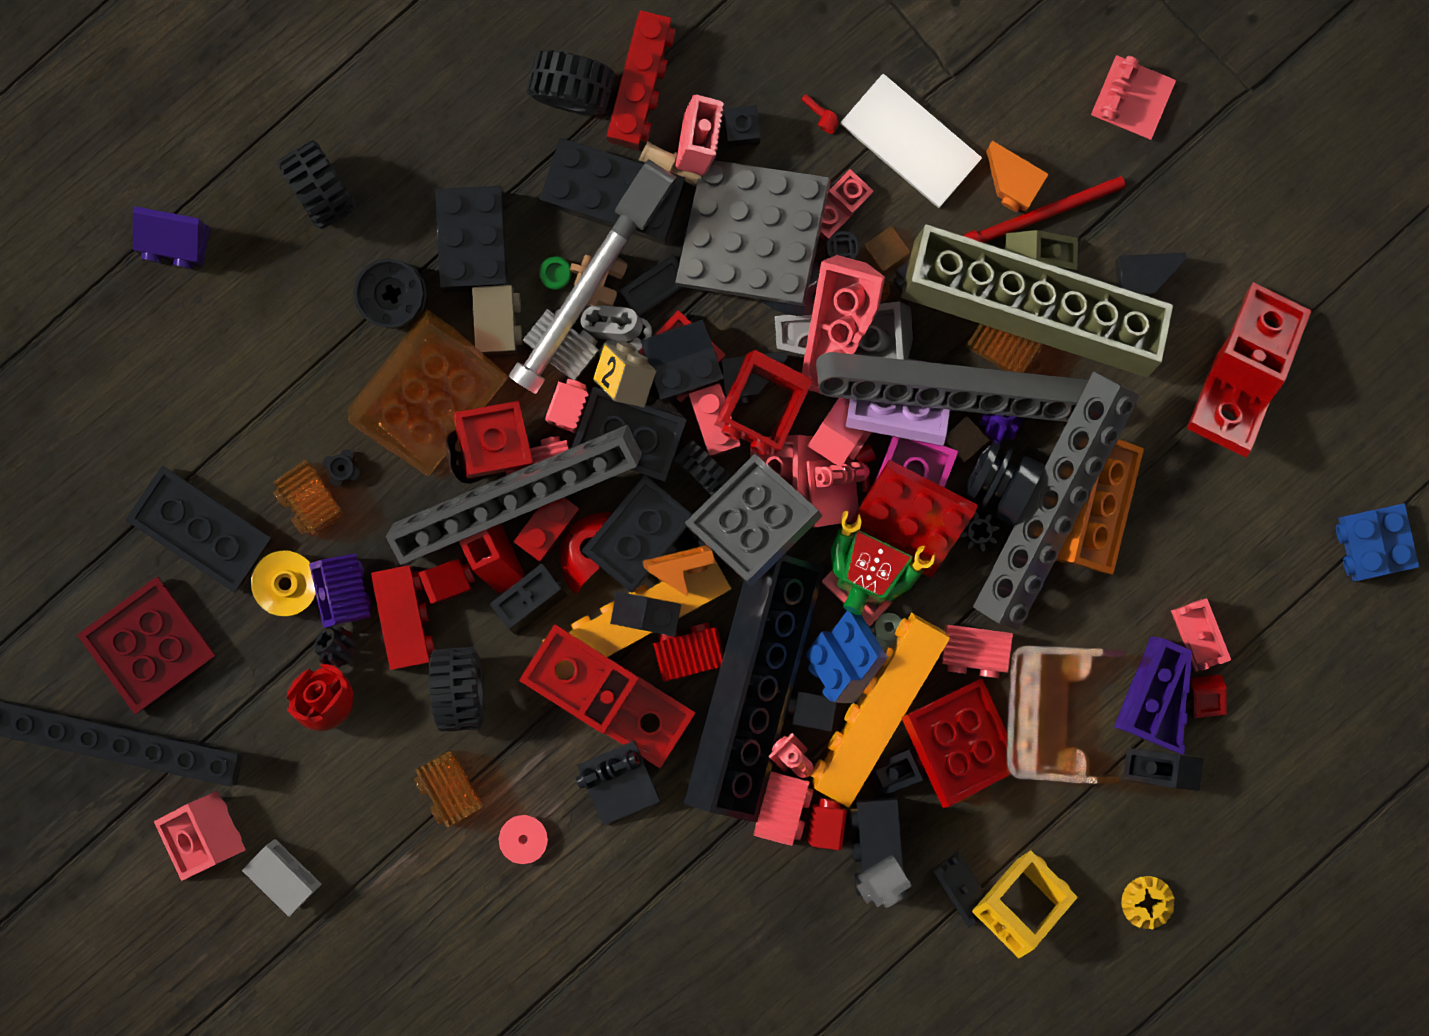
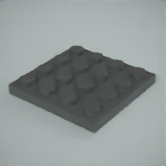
[675,160,831,306]

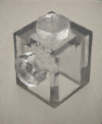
[856,855,912,908]

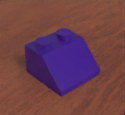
[133,206,210,269]

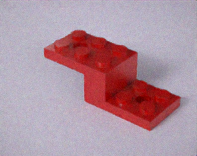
[1187,282,1311,458]
[519,624,696,768]

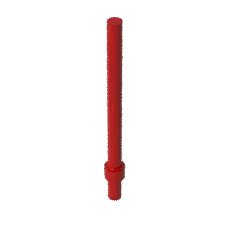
[963,176,1126,243]

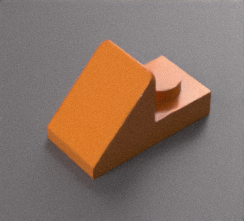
[643,545,715,596]

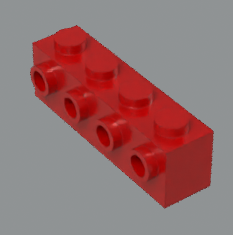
[607,10,676,151]

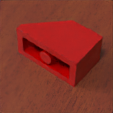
[419,559,476,605]

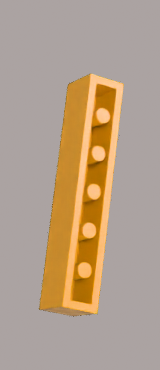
[542,558,731,680]
[811,613,950,808]

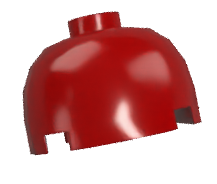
[286,664,354,732]

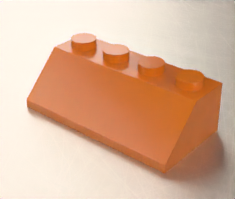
[1056,439,1144,575]

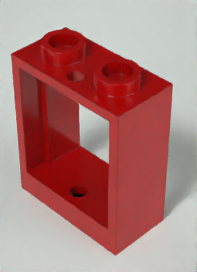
[714,350,813,455]

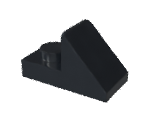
[610,591,682,637]

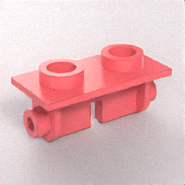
[769,733,814,778]

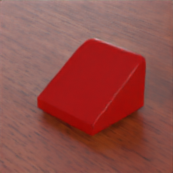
[1190,675,1227,718]

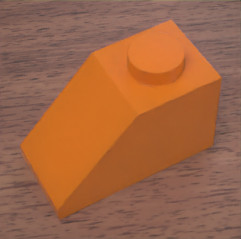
[986,141,1048,212]

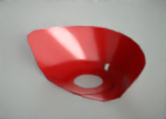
[559,512,613,593]

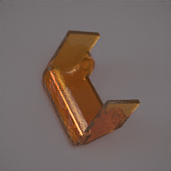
[1007,646,1125,784]

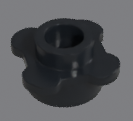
[323,450,360,487]

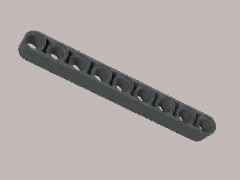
[816,352,1089,422]

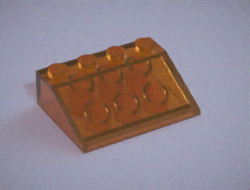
[347,309,508,476]

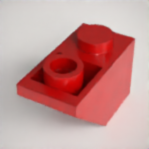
[459,523,526,594]

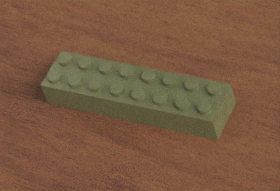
[901,224,1173,378]

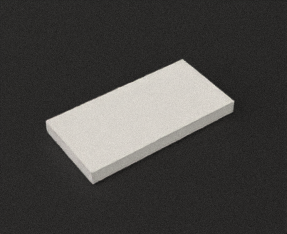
[840,74,982,208]

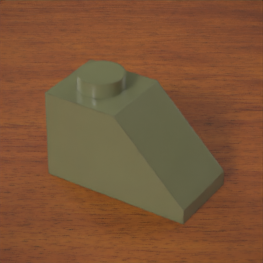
[1005,230,1078,271]

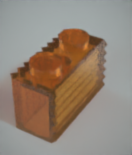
[965,324,1044,373]
[273,460,346,537]
[414,750,484,828]

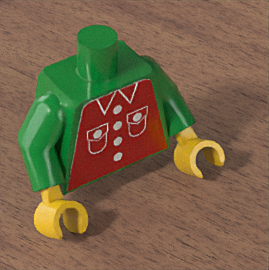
[830,511,935,615]

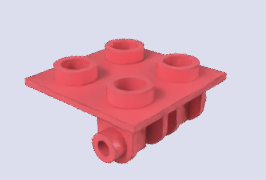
[1091,55,1176,140]
[807,457,870,528]

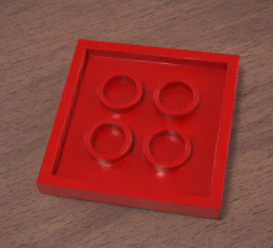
[849,460,977,578]
[901,678,1023,808]

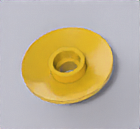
[251,551,316,616]

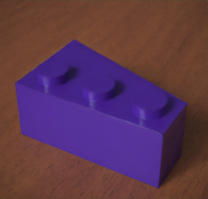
[1114,636,1192,755]

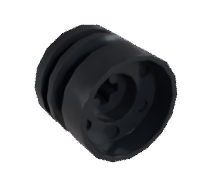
[353,258,429,329]
[964,440,1044,526]

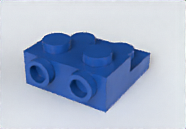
[1336,503,1419,581]
[805,611,888,703]

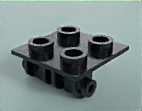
[576,740,661,825]

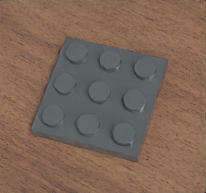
[685,454,822,587]

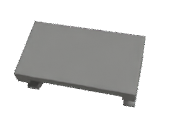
[242,839,322,917]

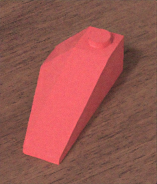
[802,255,885,394]

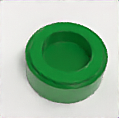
[539,257,572,290]

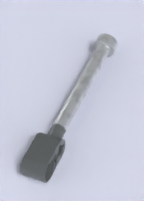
[509,159,677,394]

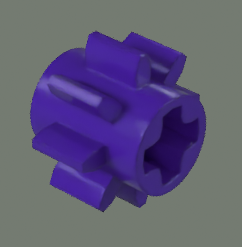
[979,413,1023,442]

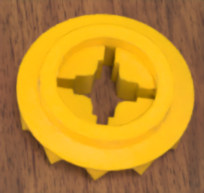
[1121,876,1175,929]

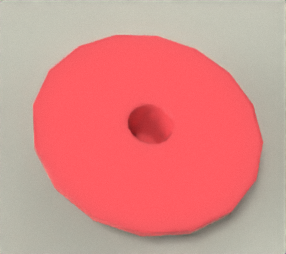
[499,815,548,864]

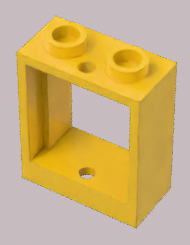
[972,850,1078,958]

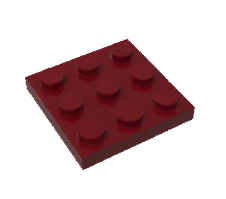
[77,576,217,715]

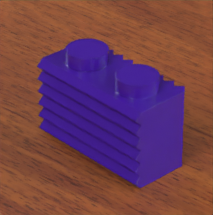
[309,553,371,628]

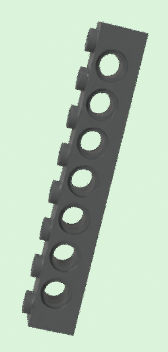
[973,371,1140,630]
[386,425,642,565]

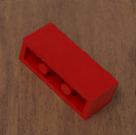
[371,565,436,670]

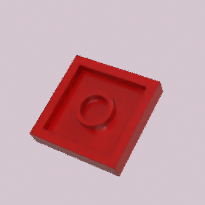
[453,401,533,479]

